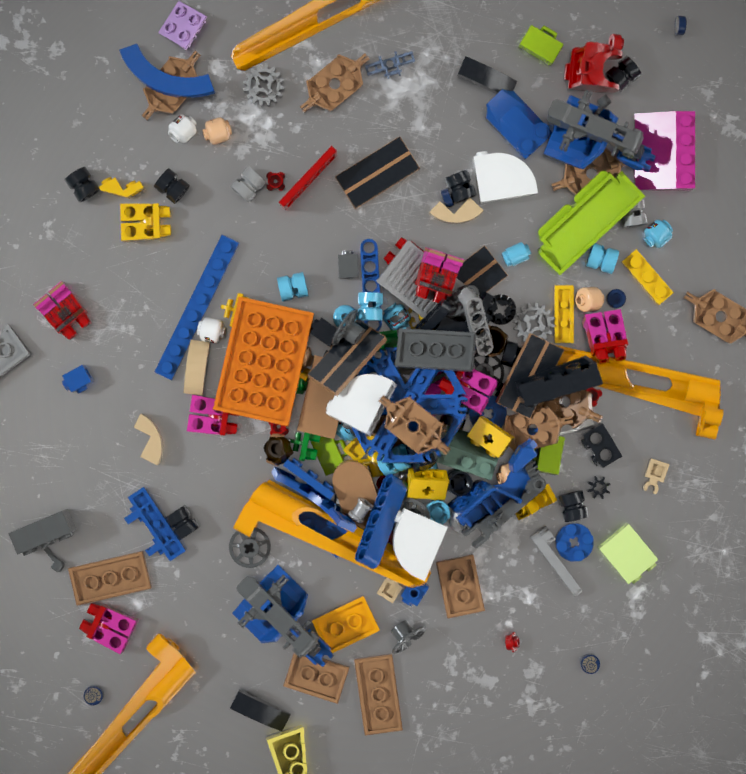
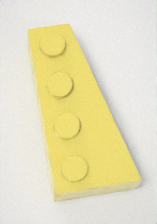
[266,725,307,774]

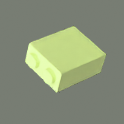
[597,523,658,584]

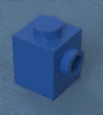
[62,365,94,394]
[401,584,429,607]

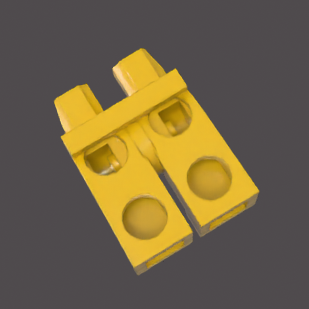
[120,203,171,242]

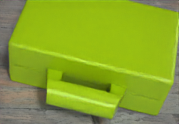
[518,25,564,66]
[311,436,348,476]
[533,436,565,475]

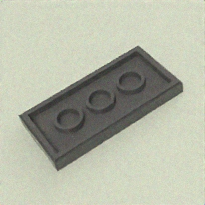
[395,328,476,372]

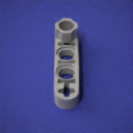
[458,287,493,356]
[530,526,583,597]

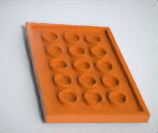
[213,296,315,427]

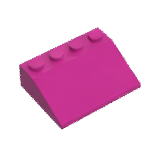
[634,111,695,191]

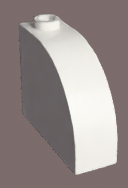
[473,151,538,204]
[326,374,397,436]
[393,508,448,581]

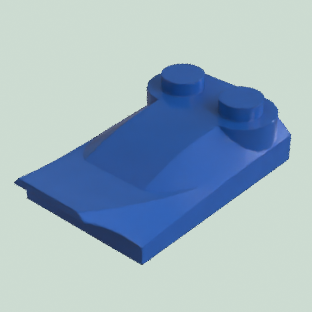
[485,89,552,159]

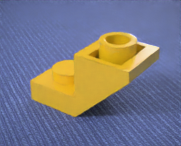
[99,177,145,199]
[515,484,557,520]

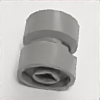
[230,166,267,203]
[622,198,648,228]

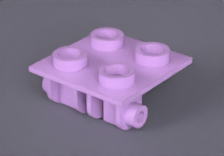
[158,1,207,50]

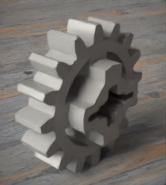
[243,64,285,107]
[513,303,555,342]

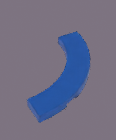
[119,44,215,98]
[271,467,357,533]

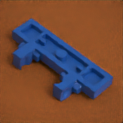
[124,487,186,561]

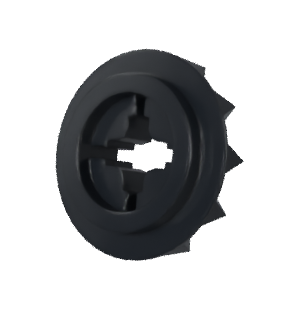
[486,294,516,325]

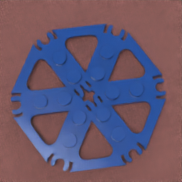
[351,347,468,463]

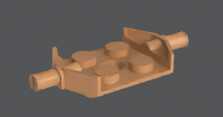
[141,50,201,121]
[299,53,370,113]
[551,148,625,195]
[684,289,746,344]
[536,390,603,429]
[378,395,450,455]
[490,405,574,452]

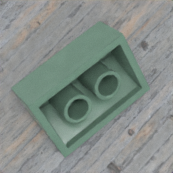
[436,425,498,480]

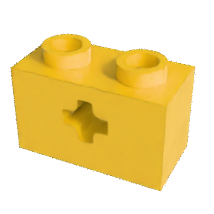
[467,416,515,458]
[406,468,449,500]

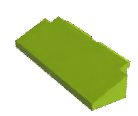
[537,170,645,275]

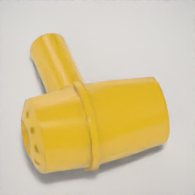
[356,452,384,478]

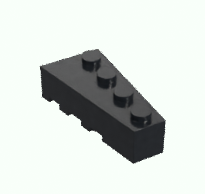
[514,355,603,408]

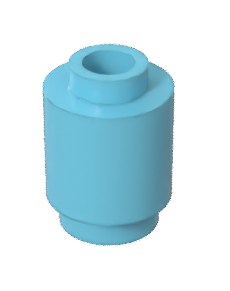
[502,242,531,267]

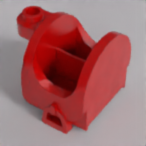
[564,34,624,93]

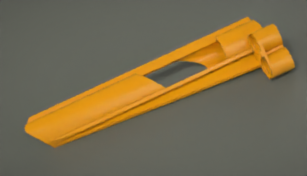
[231,0,380,71]
[556,345,724,440]
[233,480,431,588]
[68,633,196,774]

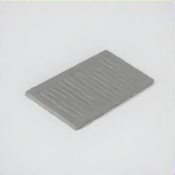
[376,240,480,319]

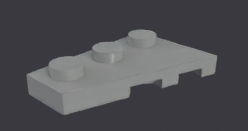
[0,323,31,378]

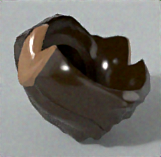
[476,325,508,357]
[263,433,294,466]

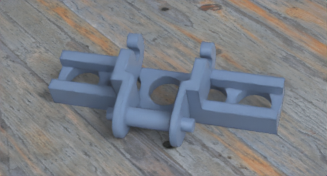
[365,51,415,79]

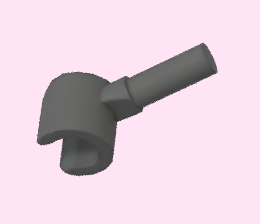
[594,94,611,116]
[44,547,64,572]

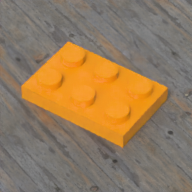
[312,595,380,653]

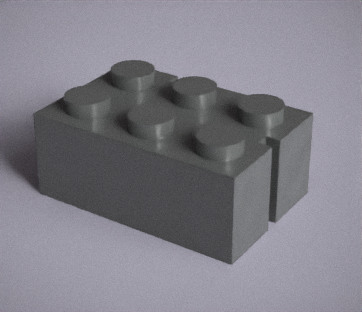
[8,509,76,556]

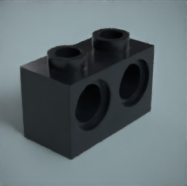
[311,317,341,347]
[581,423,622,468]

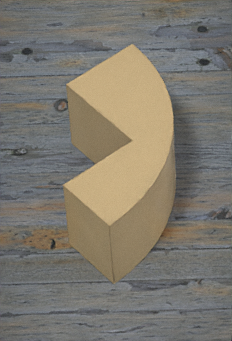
[429,198,484,224]
[183,340,210,396]
[134,413,163,465]

